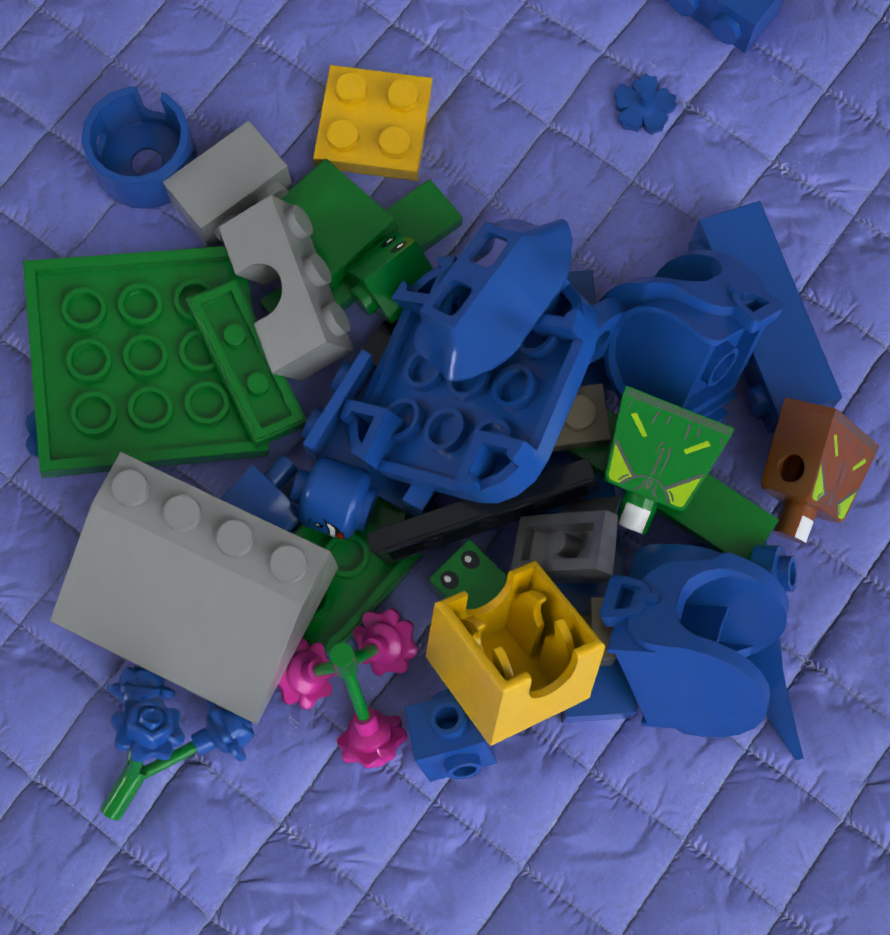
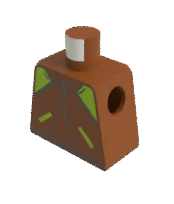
[761,398,879,544]

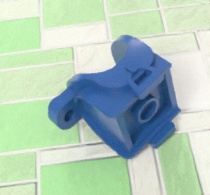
[590,250,784,423]
[600,544,797,737]

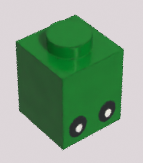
[344,231,433,324]
[428,539,507,609]

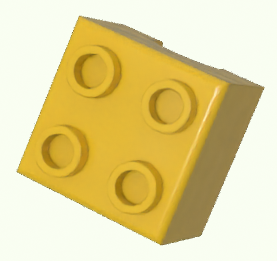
[425,560,606,746]

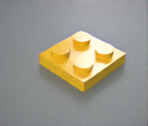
[313,65,433,181]

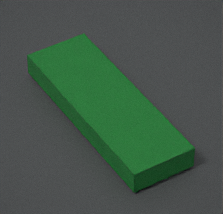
[186,278,307,449]

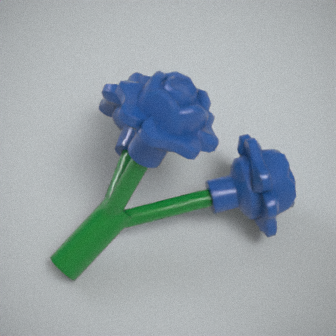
[101,666,255,821]

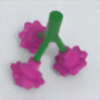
[277,608,419,769]

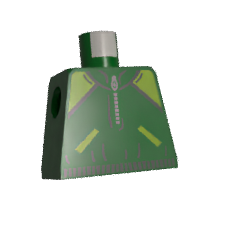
[604,385,734,535]

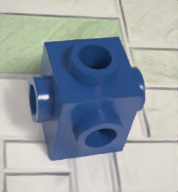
[405,689,497,782]

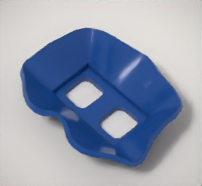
[413,219,573,382]

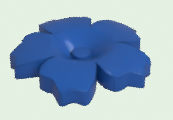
[613,73,677,135]

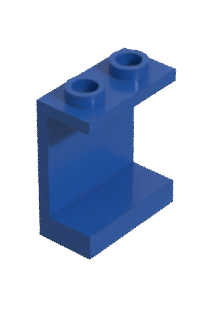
[302,349,442,517]

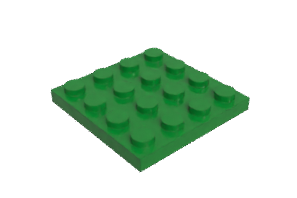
[23,246,269,478]

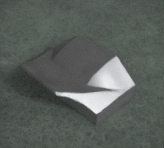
[511,496,620,584]

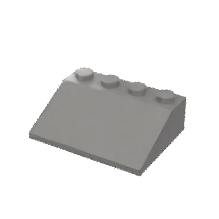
[50,452,338,725]

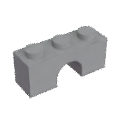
[218,195,354,381]

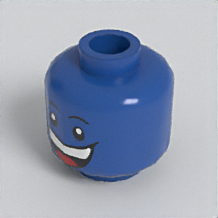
[290,457,379,540]

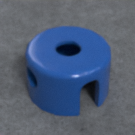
[81,86,198,209]

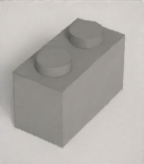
[162,121,293,247]

